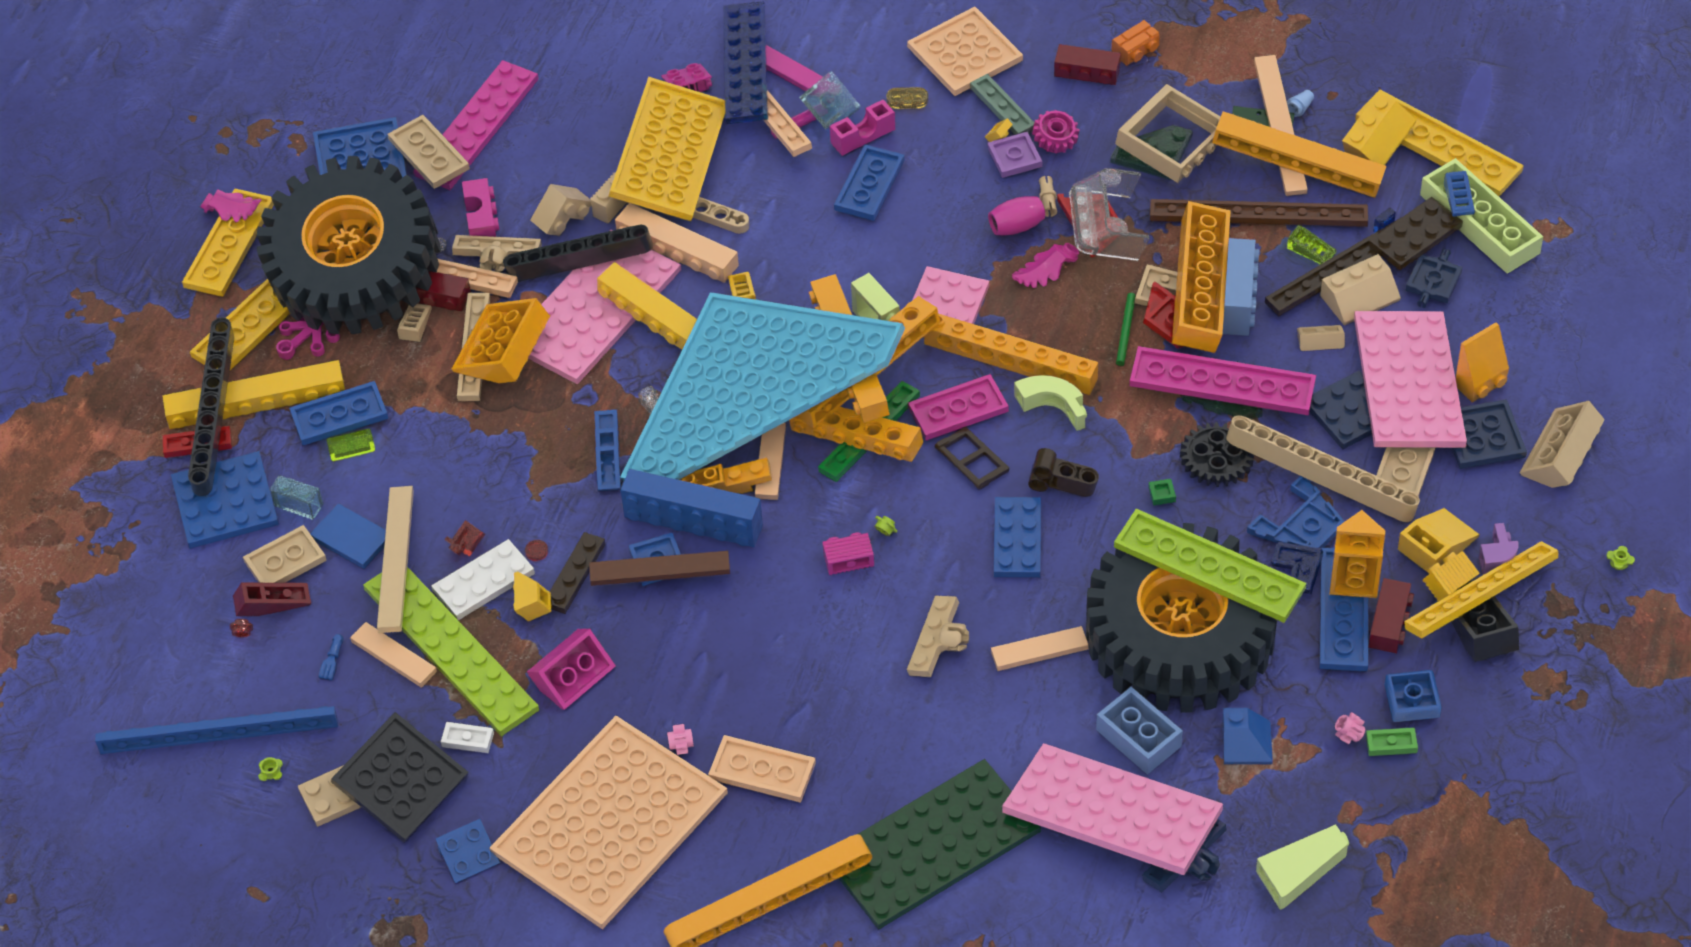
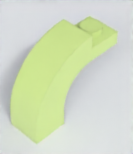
[1014,375,1087,431]

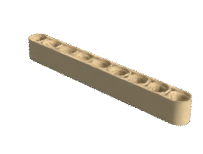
[1226,416,1420,522]

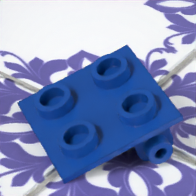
[435,819,500,883]

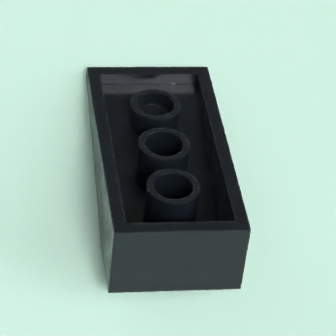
[1451,577,1519,662]

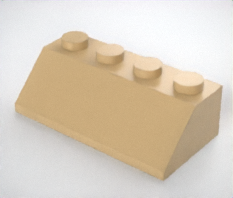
[1520,401,1605,488]

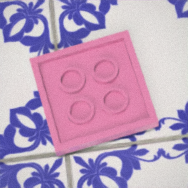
[912,266,989,324]

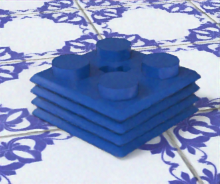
[1384,670,1442,722]

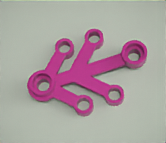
[276,317,340,360]

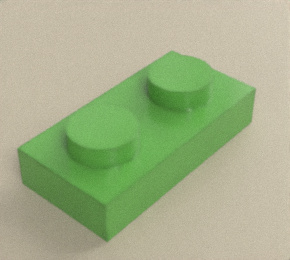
[1366,728,1418,756]

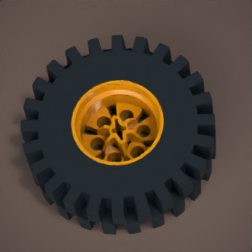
[257,156,441,334]
[1086,523,1277,713]

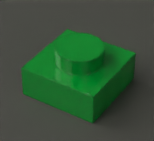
[1148,479,1176,506]

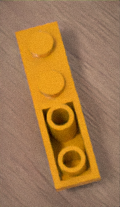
[680,457,772,494]

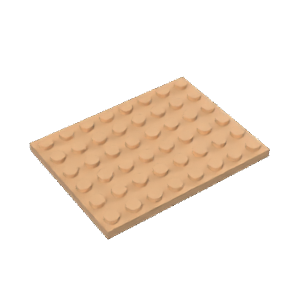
[490,716,728,930]

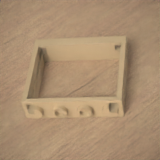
[1115,84,1220,183]

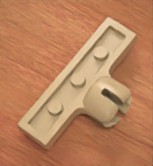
[452,235,542,273]
[907,596,969,677]

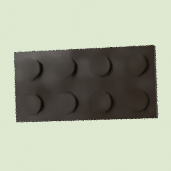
[1369,197,1463,271]

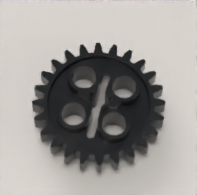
[1180,422,1254,487]

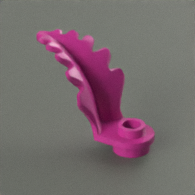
[200,190,261,222]
[1012,243,1079,288]

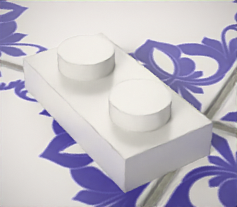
[441,722,494,753]

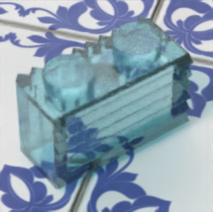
[270,475,323,520]

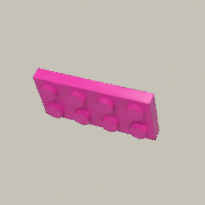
[908,374,1009,440]

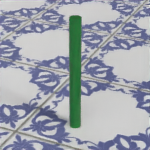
[1116,293,1136,366]

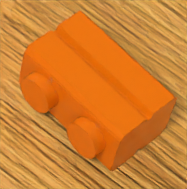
[1111,20,1160,66]

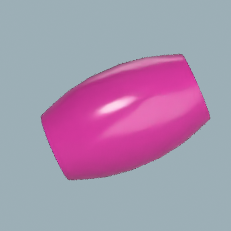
[988,196,1045,235]

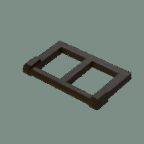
[934,427,1009,490]

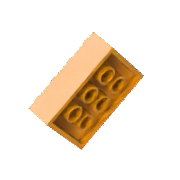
[451,298,550,383]

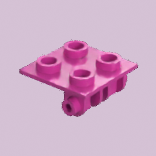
[661,63,712,92]

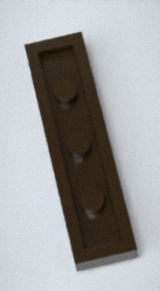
[549,532,605,614]

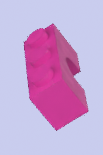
[830,100,895,156]
[462,178,500,237]

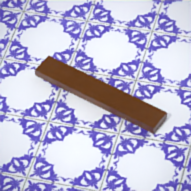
[589,551,730,586]

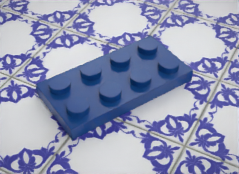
[834,145,905,221]
[289,381,389,446]
[994,497,1041,578]

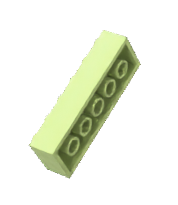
[1420,158,1543,274]

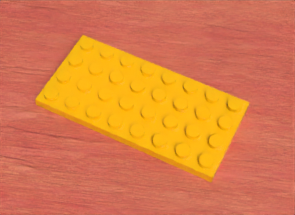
[609,77,729,221]

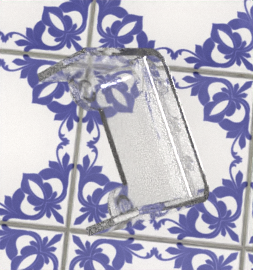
[1069,168,1150,261]

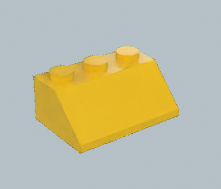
[1342,91,1416,165]

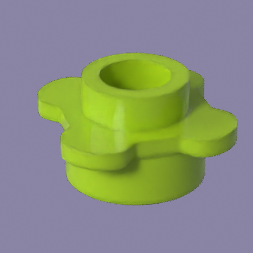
[874,516,897,536]
[1606,546,1635,570]
[258,757,283,781]

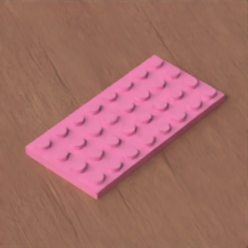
[528,230,681,385]
[1354,311,1467,448]
[1002,743,1223,875]

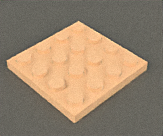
[907,7,1023,96]

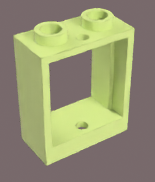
[851,273,900,321]

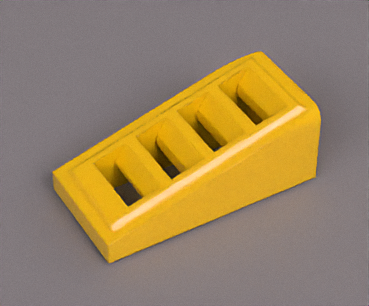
[728,272,756,300]

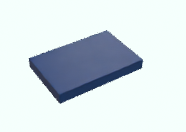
[310,503,386,569]

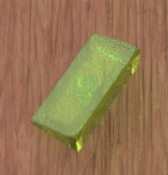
[326,428,375,461]

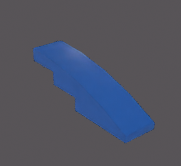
[594,410,621,491]

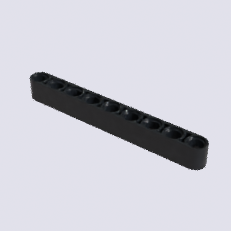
[188,317,234,496]

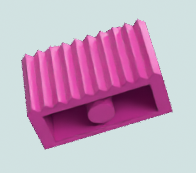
[822,532,874,575]

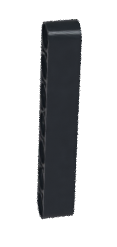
[503,224,653,282]

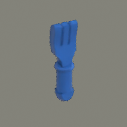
[319,634,344,680]

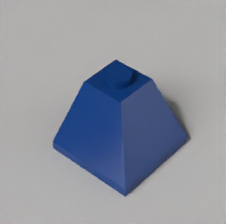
[1222,708,1273,764]

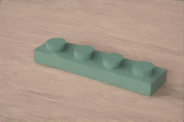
[970,74,1034,135]

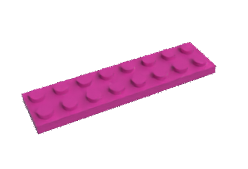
[413,60,538,190]
[1130,346,1316,415]

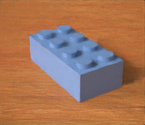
[1223,238,1259,336]

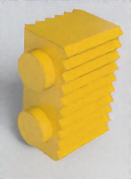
[1423,551,1480,601]

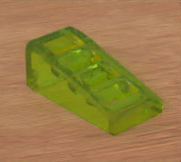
[1287,225,1336,264]

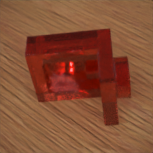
[444,520,485,557]

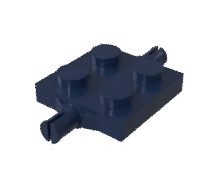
[1405,248,1463,308]

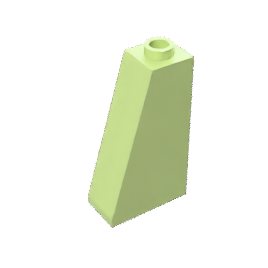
[1256,825,1349,910]

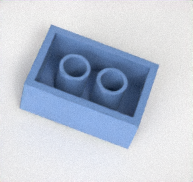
[1096,687,1183,775]

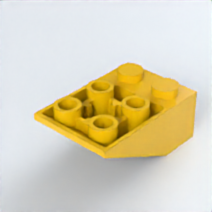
[1398,508,1480,572]

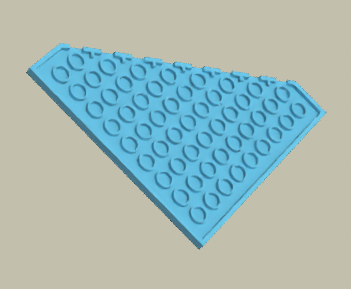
[620,292,905,482]

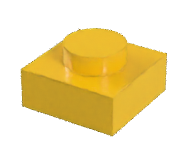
[985,118,1013,142]

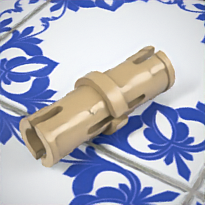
[1039,176,1057,217]

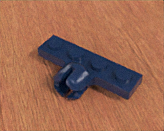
[1142,819,1227,893]

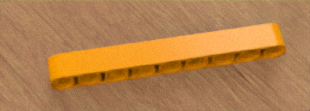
[663,834,873,947]

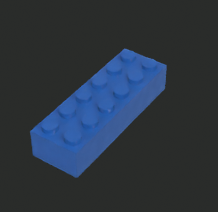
[620,469,763,547]

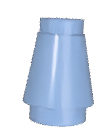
[1287,90,1314,117]

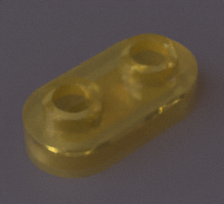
[886,87,928,109]

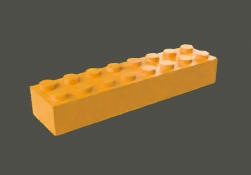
[1172,201,1230,353]

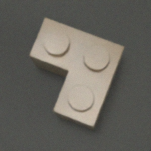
[531,184,591,236]

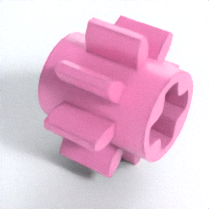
[1335,712,1365,744]
[667,724,694,755]

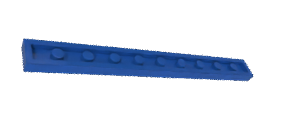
[95,706,338,754]

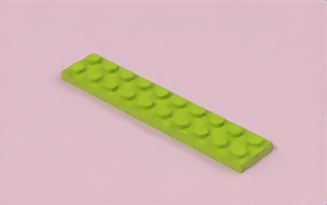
[363,567,539,737]

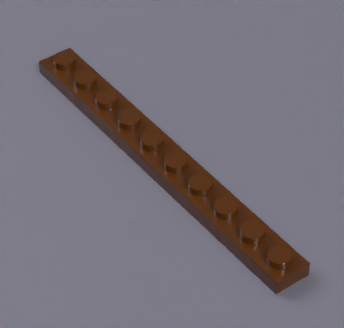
[1150,199,1368,227]

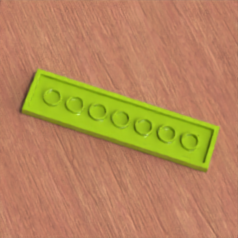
[1114,509,1306,623]

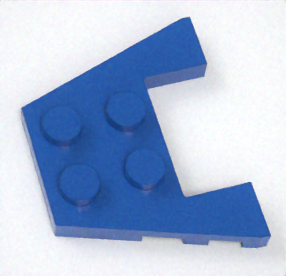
[1247,476,1345,555]

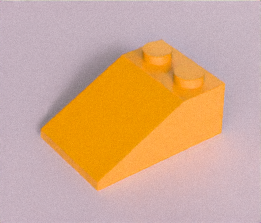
[1455,323,1509,402]

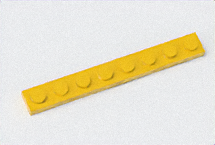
[1404,541,1559,639]

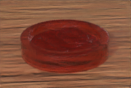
[525,540,548,561]

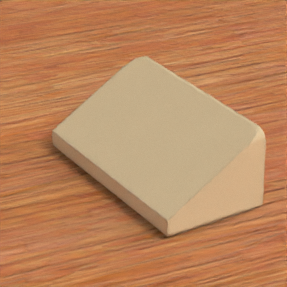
[1297,325,1345,351]

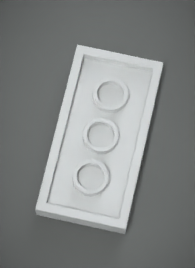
[431,539,535,620]

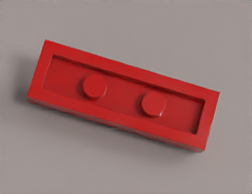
[162,426,232,458]

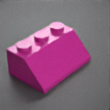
[527,629,616,710]

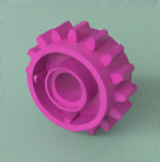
[1032,110,1080,153]

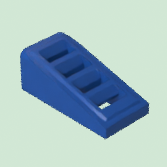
[1444,171,1475,216]

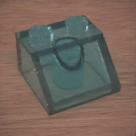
[799,70,862,130]

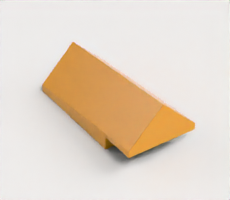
[1329,510,1385,598]

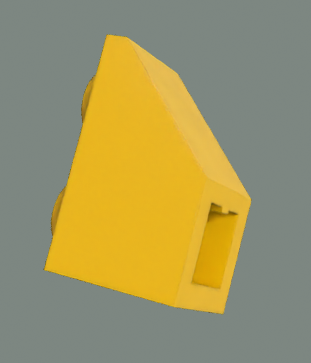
[513,571,551,622]

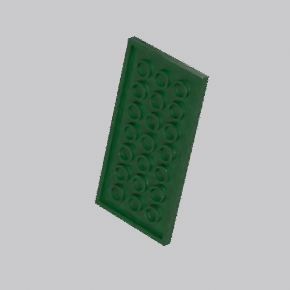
[839,759,1041,930]

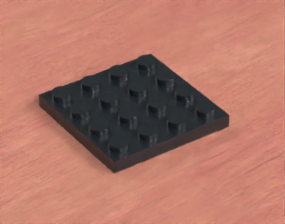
[331,712,468,843]

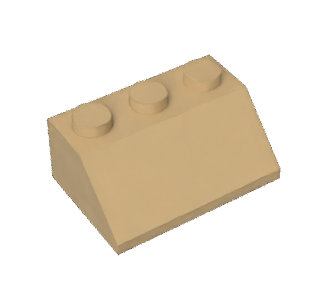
[1320,254,1401,326]

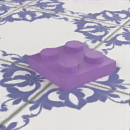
[988,132,1042,178]

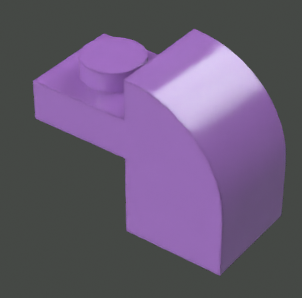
[1479,523,1518,575]

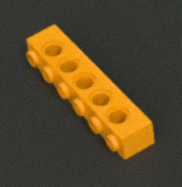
[789,407,924,462]

